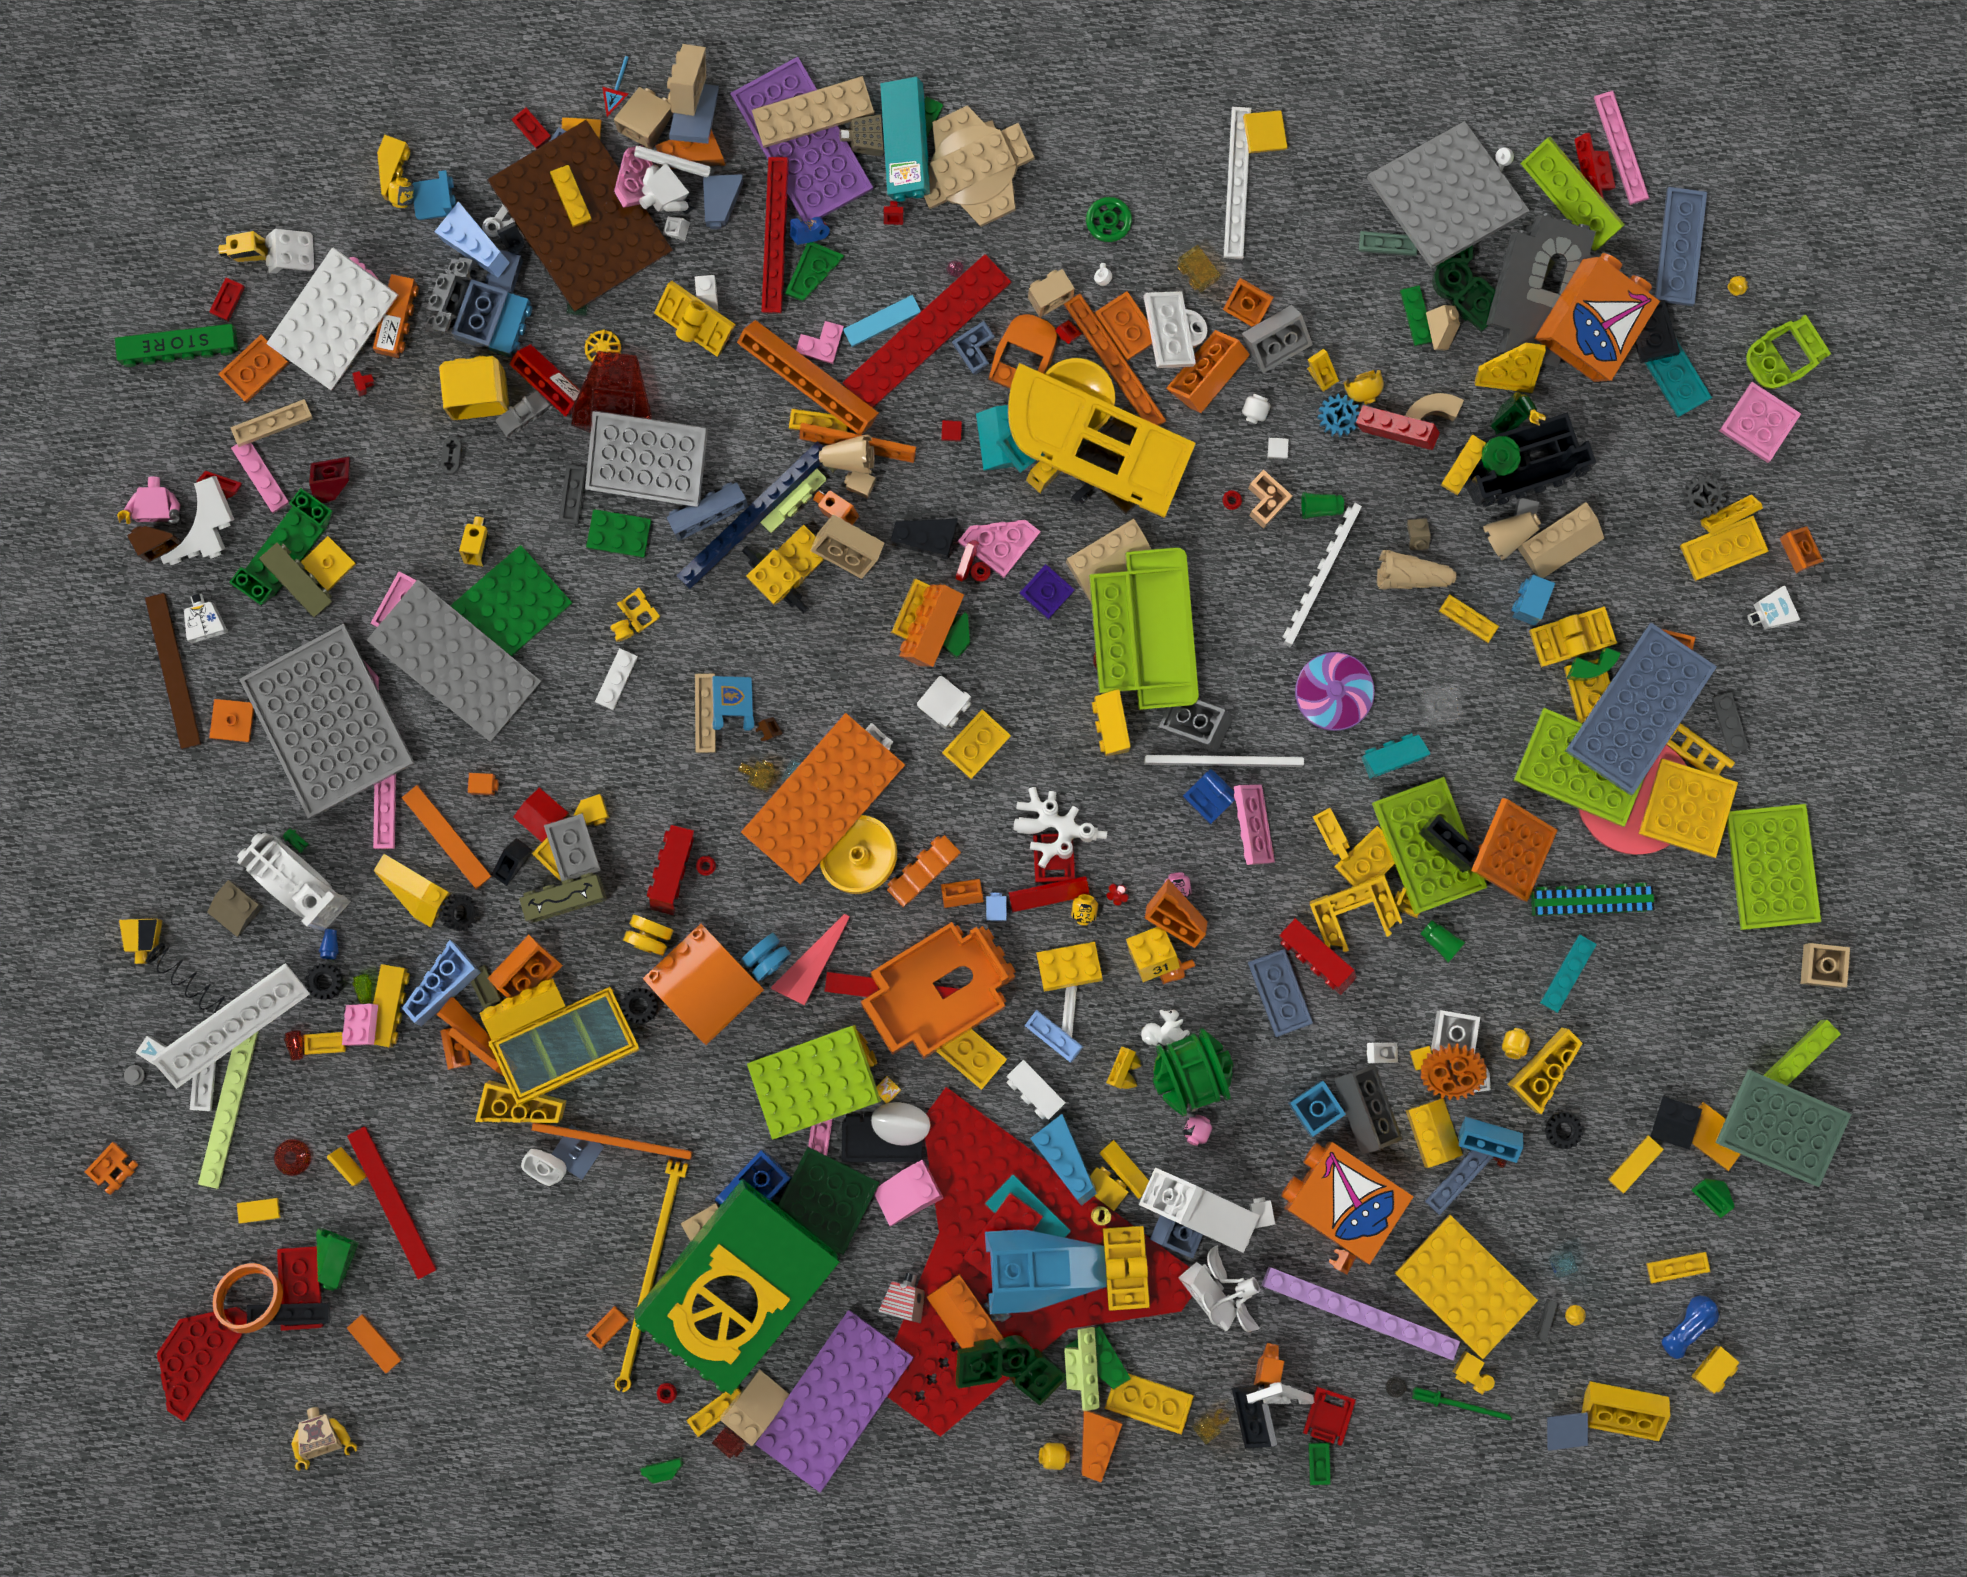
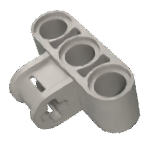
[496,391,553,438]

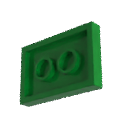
[586,509,652,558]

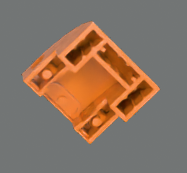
[643,924,764,1045]

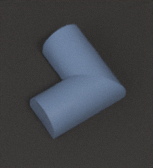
[952,321,995,375]

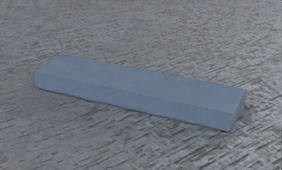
[1425,1150,1494,1215]

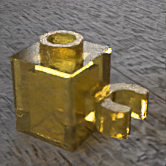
[738,760,776,792]
[1191,1408,1229,1445]

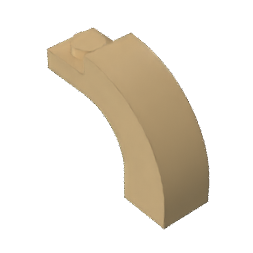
[1405,393,1464,421]

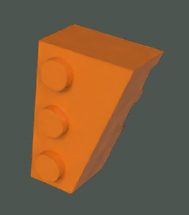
[655,129,725,169]

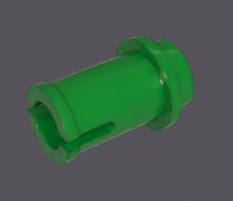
[282,828,309,853]

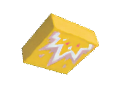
[876,1076,901,1103]

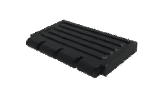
[842,1114,922,1162]

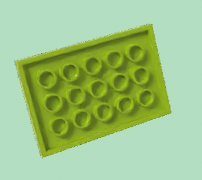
[1513,708,1645,827]
[1372,777,1487,914]
[1727,804,1821,930]
[747,1025,881,1140]

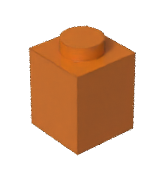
[468,773,499,795]

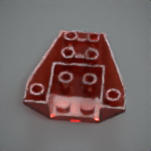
[571,351,652,433]

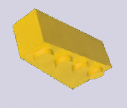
[1507,1028,1583,1114]
[475,1080,567,1123]

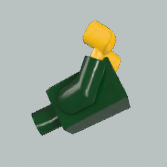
[1490,392,1546,435]

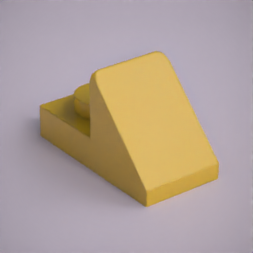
[1307,349,1339,392]

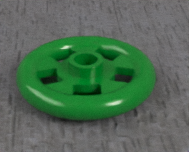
[1086,197,1132,242]

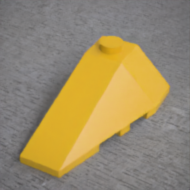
[373,854,452,928]

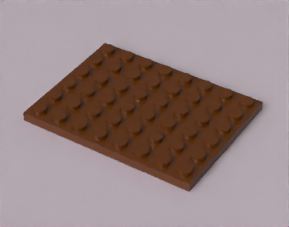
[487,120,673,312]

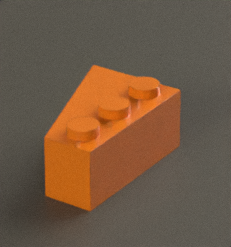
[1144,879,1208,948]
[1081,1410,1122,1482]

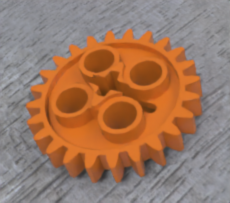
[1421,1043,1487,1100]

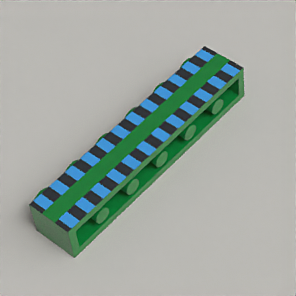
[1531,883,1655,916]

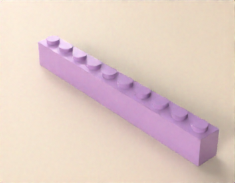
[1262,1266,1460,1360]

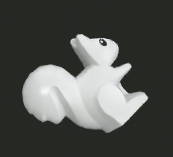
[1141,1010,1190,1046]

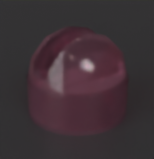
[946,261,963,277]

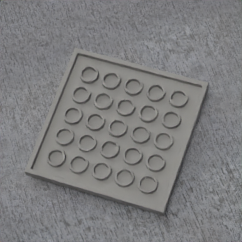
[1367,121,1530,268]

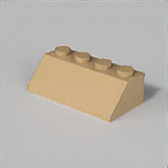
[1518,502,1604,578]

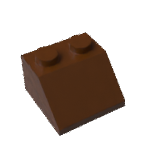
[127,526,182,563]

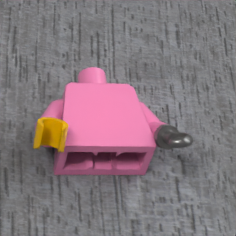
[117,477,180,524]

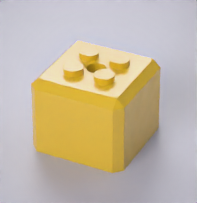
[439,356,509,420]

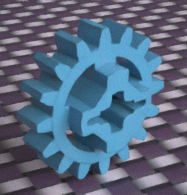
[1317,394,1360,437]

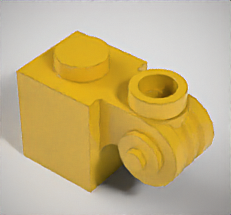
[1452,1351,1495,1395]

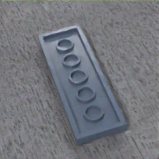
[1655,187,1707,306]

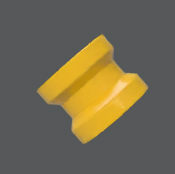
[610,619,634,642]

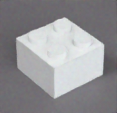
[1431,1010,1480,1054]

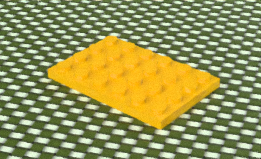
[1394,1215,1538,1359]

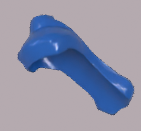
[1662,1295,1719,1359]

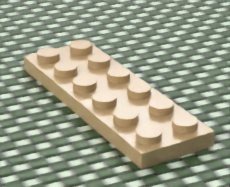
[752,76,874,148]

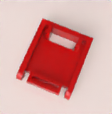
[1033,834,1075,883]
[1302,1386,1356,1446]

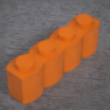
[887,835,961,908]

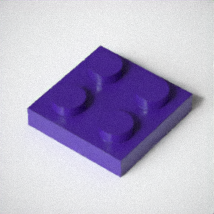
[1019,564,1075,620]

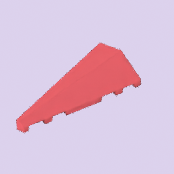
[771,914,850,1006]

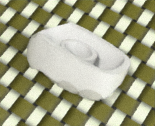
[521,1149,567,1186]

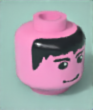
[1183,1115,1212,1146]

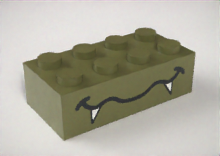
[519,873,607,924]

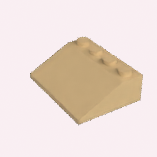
[1066,519,1152,603]

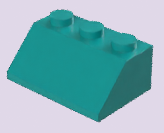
[976,405,1015,471]
[1361,733,1430,779]

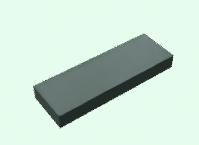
[1358,231,1417,256]

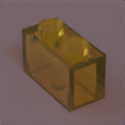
[1177,244,1221,293]

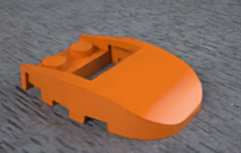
[988,314,1057,389]

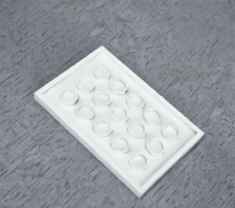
[266,247,398,390]

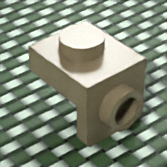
[1407,518,1430,550]

